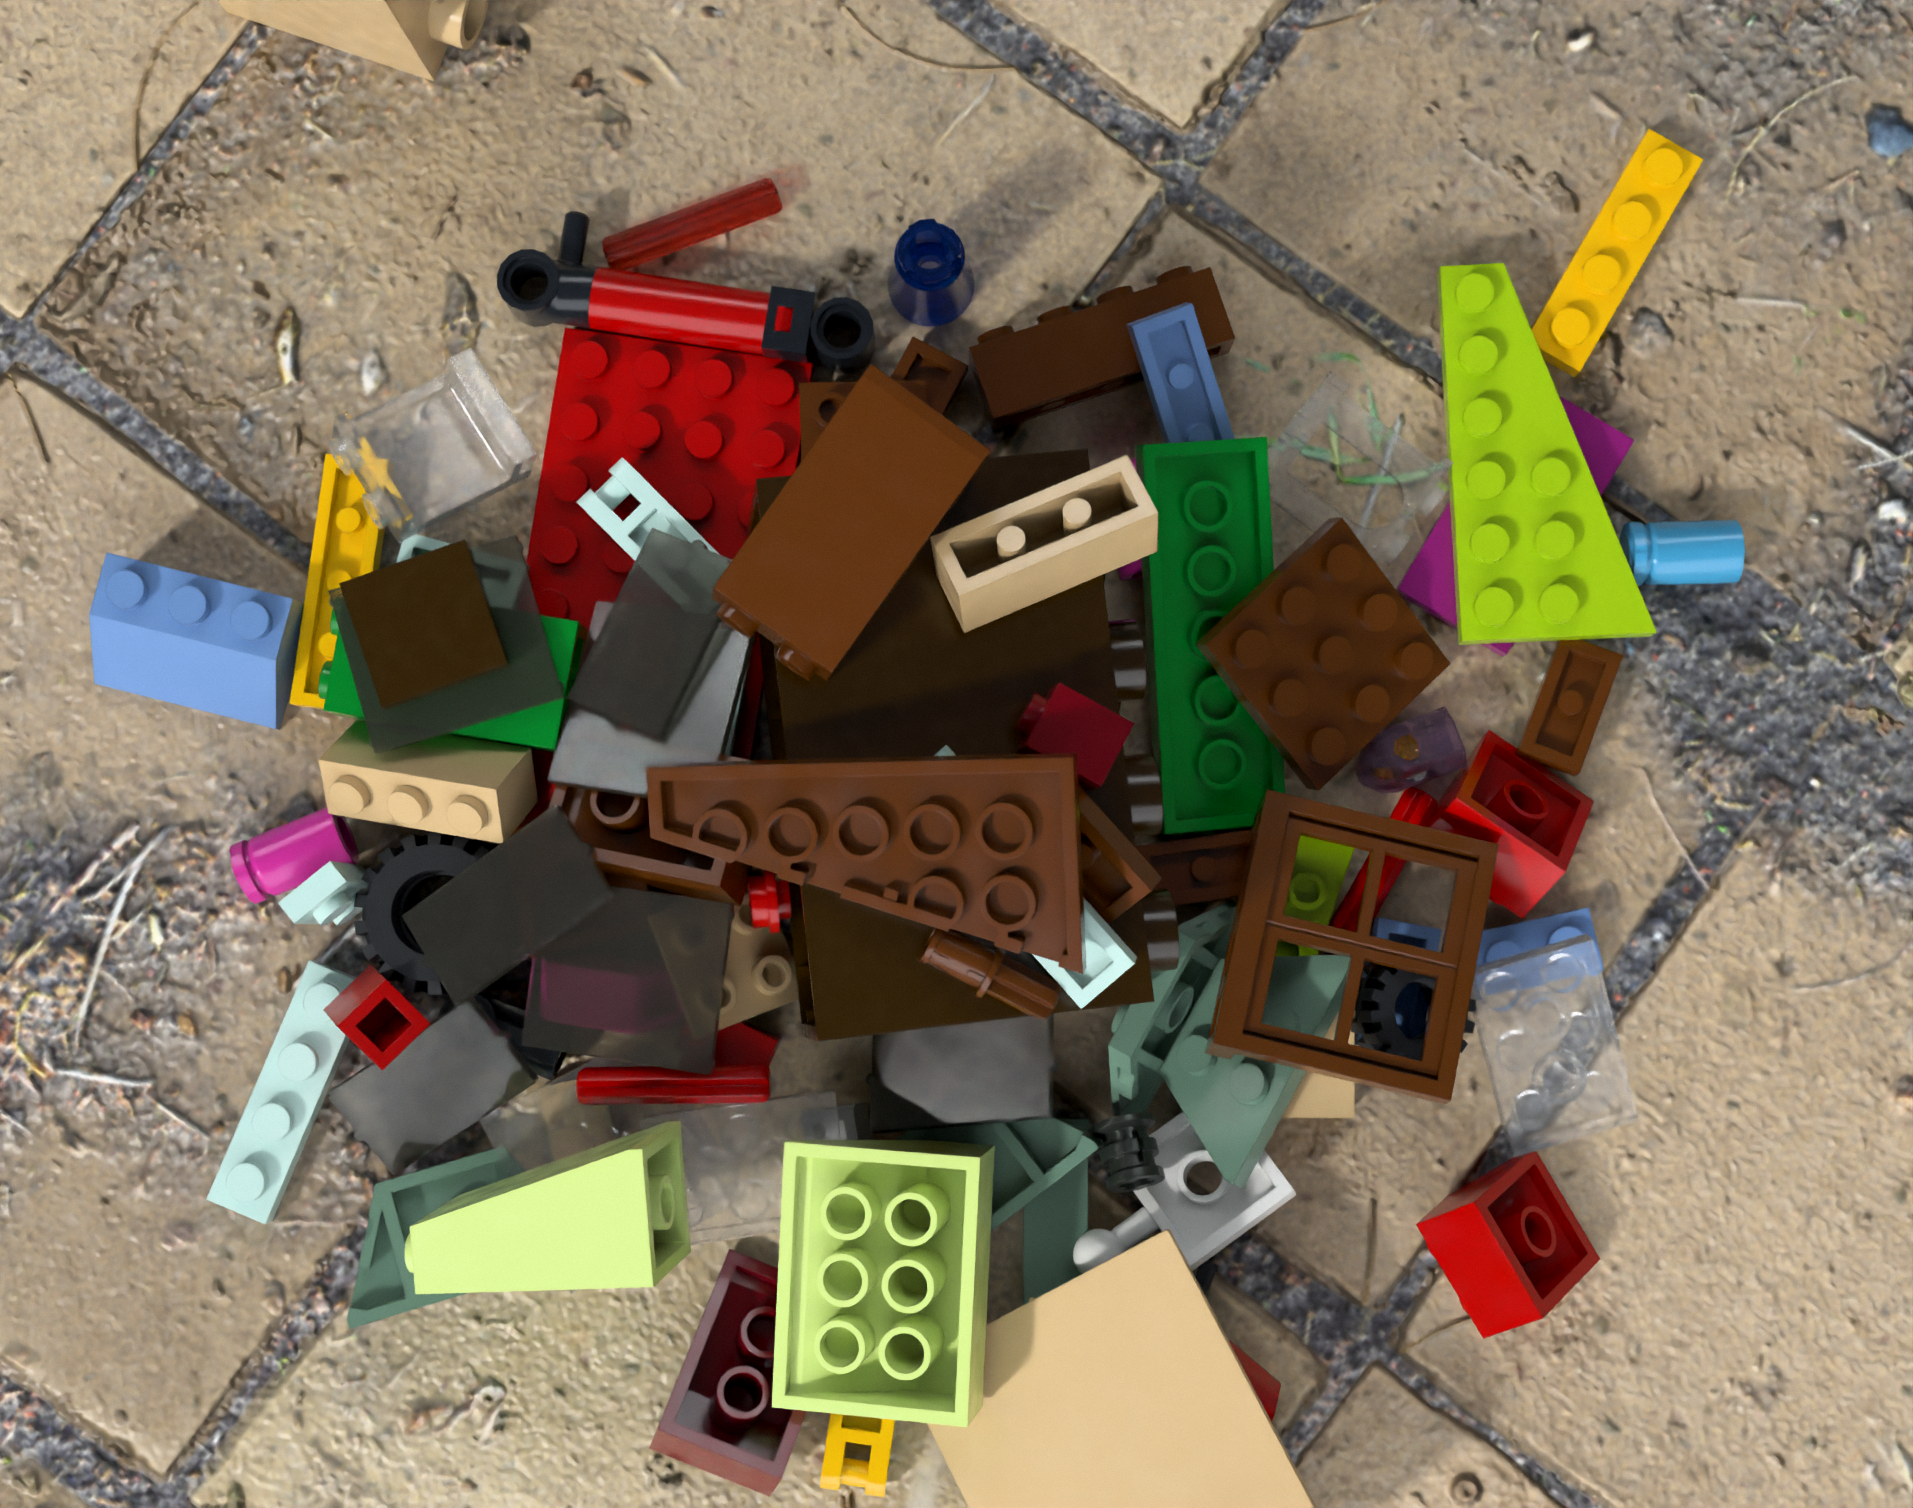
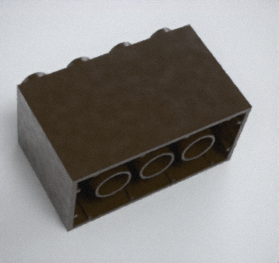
[747,449,1179,1042]

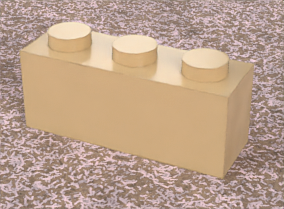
[930,455,1158,633]
[318,720,538,844]

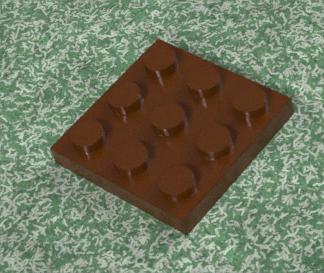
[1195,517,1451,791]

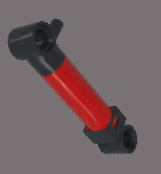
[497,211,876,374]

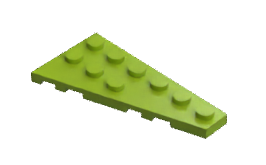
[1437,263,1657,645]

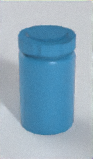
[1619,520,1745,586]

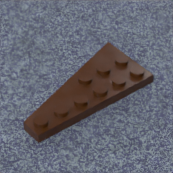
[646,753,1087,974]

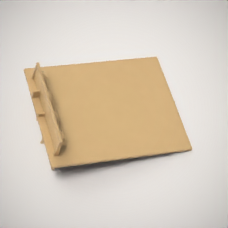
[927,1229,1317,1508]

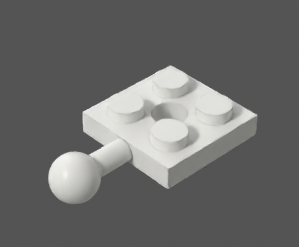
[1073,1111,1296,1274]

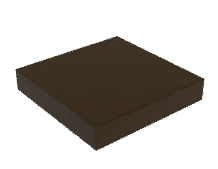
[339,539,511,710]

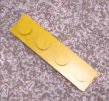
[1531,129,1704,377]
[290,454,394,709]

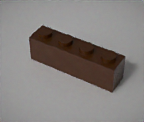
[969,266,1235,432]

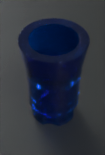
[888,219,975,327]

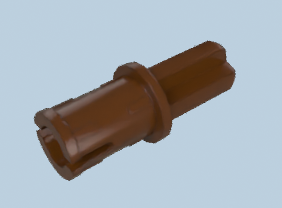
[919,927,1062,1020]

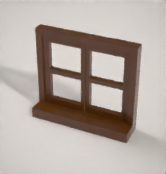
[1205,789,1499,1104]

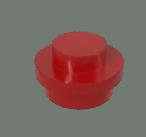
[748,869,791,933]

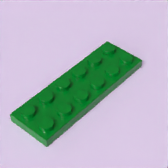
[1135,437,1286,834]

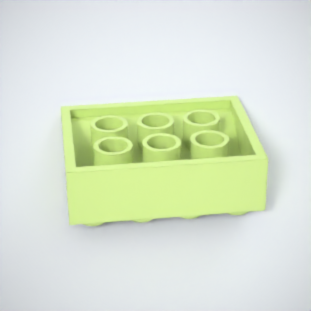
[772,1140,995,1427]

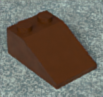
[536,726,752,907]

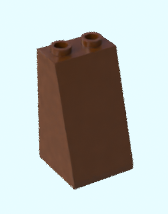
[712,364,991,681]

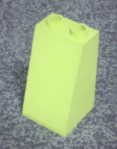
[405,1121,691,1294]

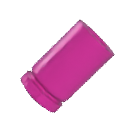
[229,807,359,904]

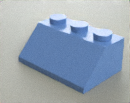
[89,552,304,730]

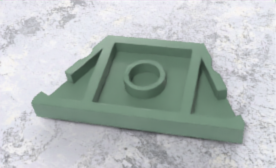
[1108,900,1237,1116]
[1159,955,1350,1189]
[896,1077,1102,1232]
[347,1145,527,1329]

